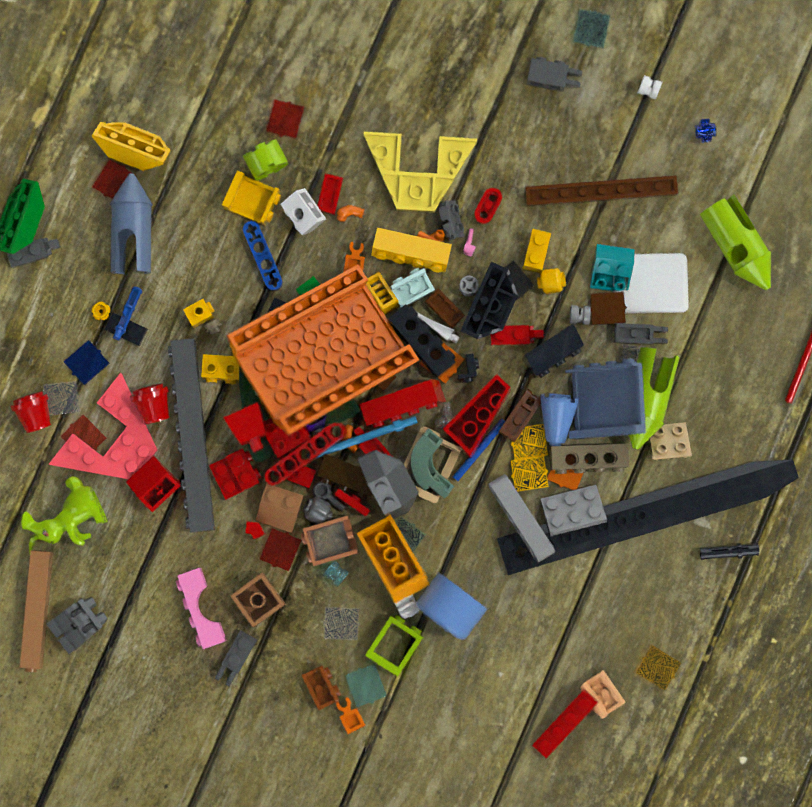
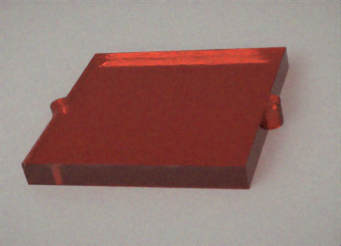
[266,99,305,139]
[92,159,137,199]
[61,414,107,451]
[260,528,302,571]

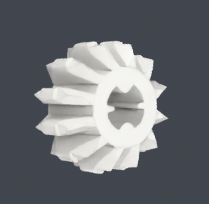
[395,594,419,618]

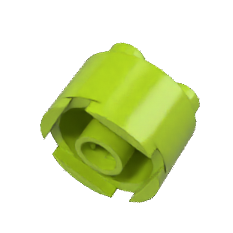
[243,139,288,181]

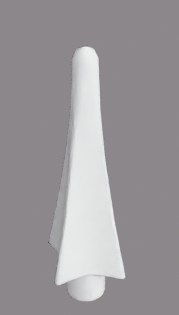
[417,312,460,344]

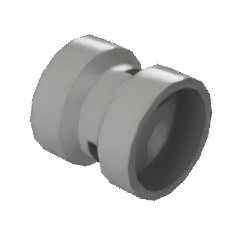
[570,305,591,325]

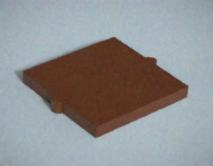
[591,292,627,325]

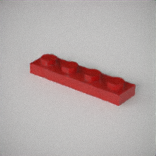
[532,689,599,759]

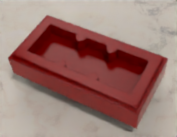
[317,173,344,215]
[274,457,317,489]
[335,489,370,517]

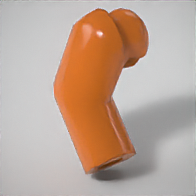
[417,230,445,242]
[340,424,359,453]

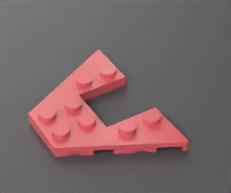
[49,373,158,479]

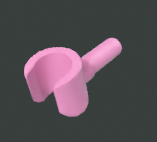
[463,229,476,257]

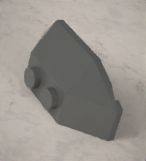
[358,450,419,519]

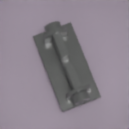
[438,200,465,241]

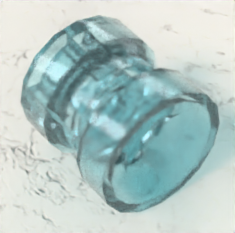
[323,560,350,587]

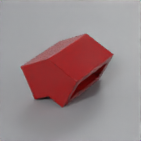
[245,521,266,540]

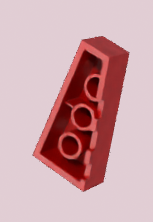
[443,374,511,458]
[360,379,446,428]

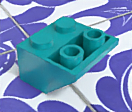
[590,244,634,291]

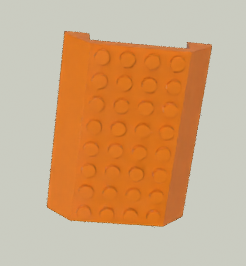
[227,265,419,435]

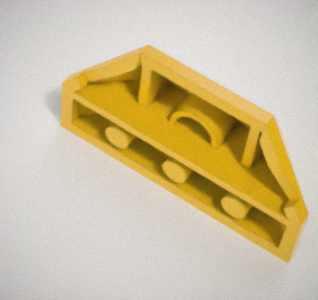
[92,122,171,171]

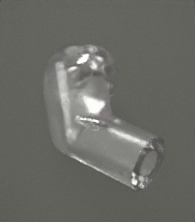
[435,402,454,429]

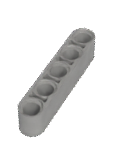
[488,474,555,562]

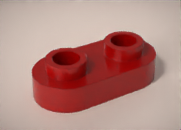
[474,188,502,224]

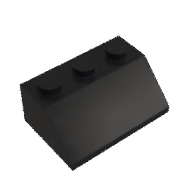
[522,324,584,378]

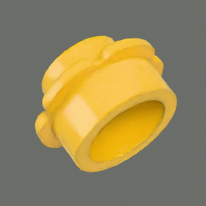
[91,302,110,320]

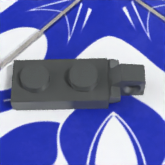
[7,238,61,268]

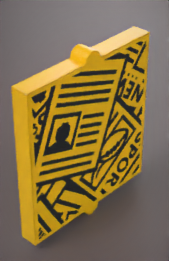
[511,424,548,460]
[511,456,549,492]

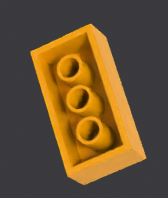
[357,515,429,604]

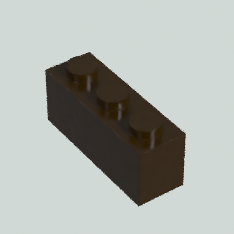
[317,454,373,499]

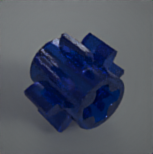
[695,119,716,143]

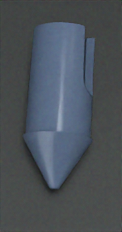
[109,174,153,275]

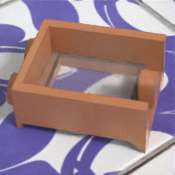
[301,516,359,566]

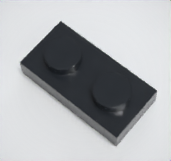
[104,313,148,346]

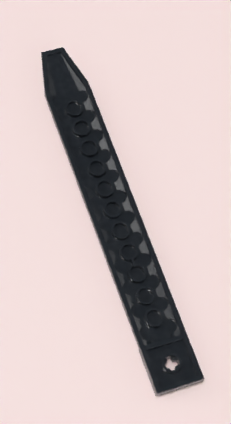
[497,460,799,575]

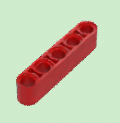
[264,423,347,485]

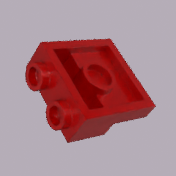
[209,448,262,500]

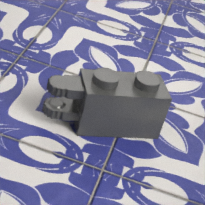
[526,57,583,92]

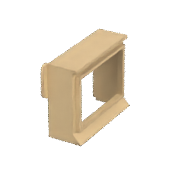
[404,426,462,503]

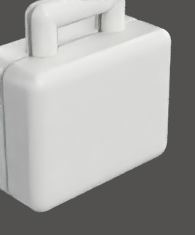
[612,253,689,314]

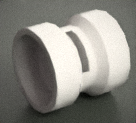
[638,75,662,100]

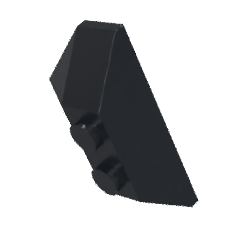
[460,262,518,339]

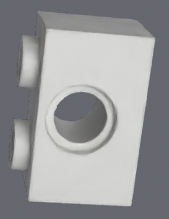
[281,188,326,235]

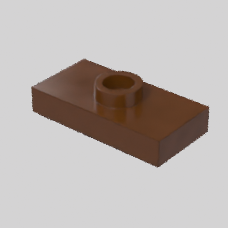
[425,288,465,328]

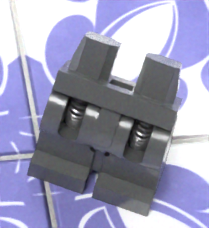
[47,597,108,654]

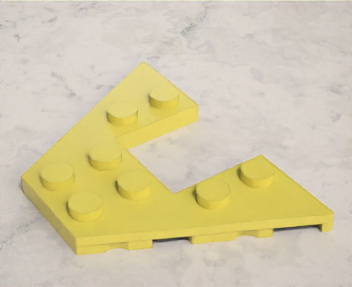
[364,132,477,212]

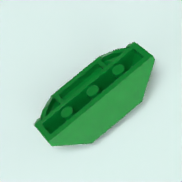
[0,178,45,254]

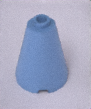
[540,393,579,446]

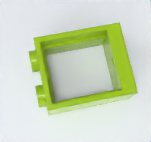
[365,615,423,677]

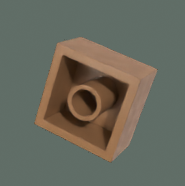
[231,573,286,628]

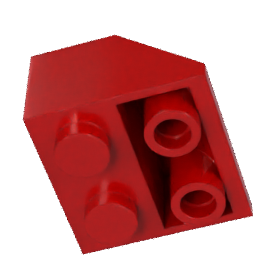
[126,455,181,512]

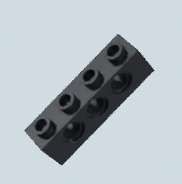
[388,304,456,380]

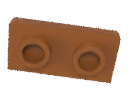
[302,665,341,710]

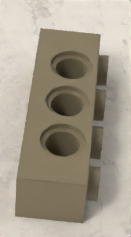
[549,444,629,474]

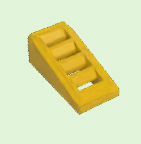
[366,272,400,315]

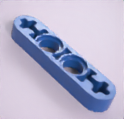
[243,221,283,291]

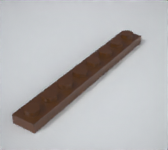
[525,175,678,207]

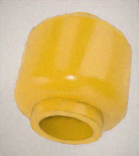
[537,268,566,294]

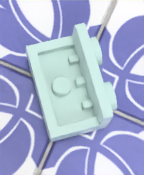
[390,268,435,308]

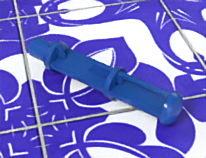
[113,287,142,341]

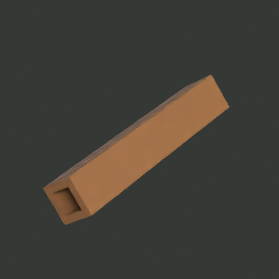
[20,551,53,672]

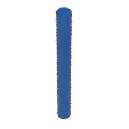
[452,418,506,481]

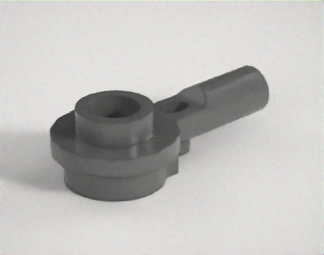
[312,481,346,512]

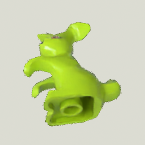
[21,476,108,555]

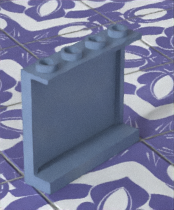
[565,359,646,439]

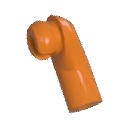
[337,205,365,222]

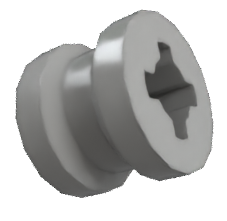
[459,275,479,296]

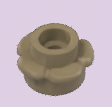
[204,319,222,335]

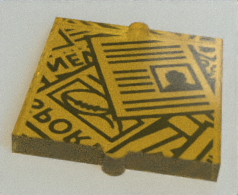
[636,645,681,690]

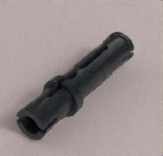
[699,543,759,560]

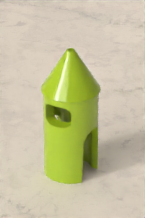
[700,194,771,290]
[629,347,679,450]

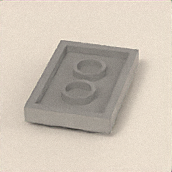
[541,485,607,536]

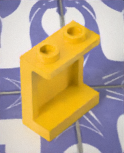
[222,170,282,226]

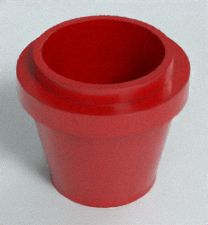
[130,383,169,425]
[10,391,51,433]

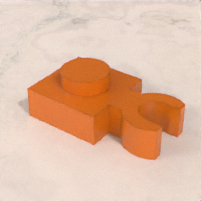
[344,242,365,272]
[336,697,365,734]

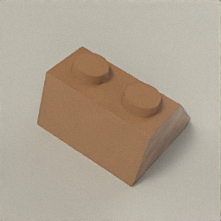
[256,484,304,533]

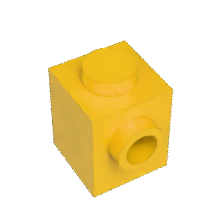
[183,299,214,328]

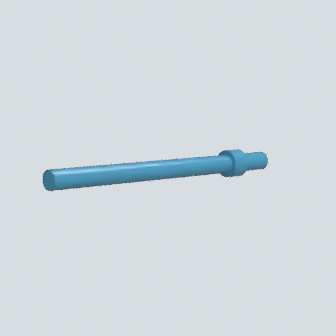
[306,416,418,458]

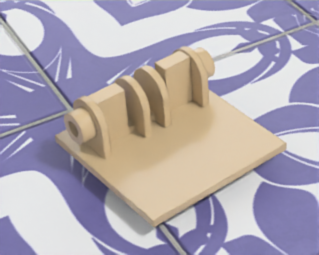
[650,422,692,461]

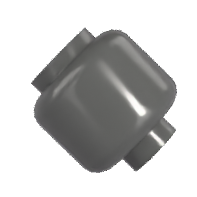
[303,496,333,524]

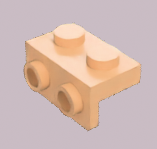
[580,670,625,719]

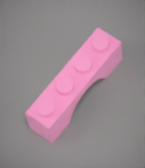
[176,568,227,649]

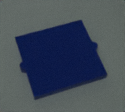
[64,340,110,385]

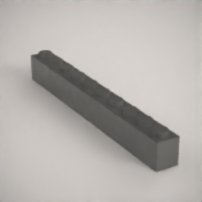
[168,338,215,533]

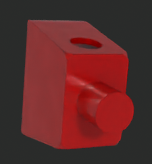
[223,402,267,453]

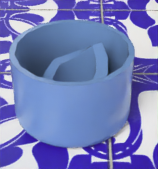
[416,572,487,640]

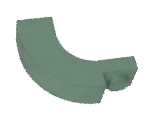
[411,428,454,499]

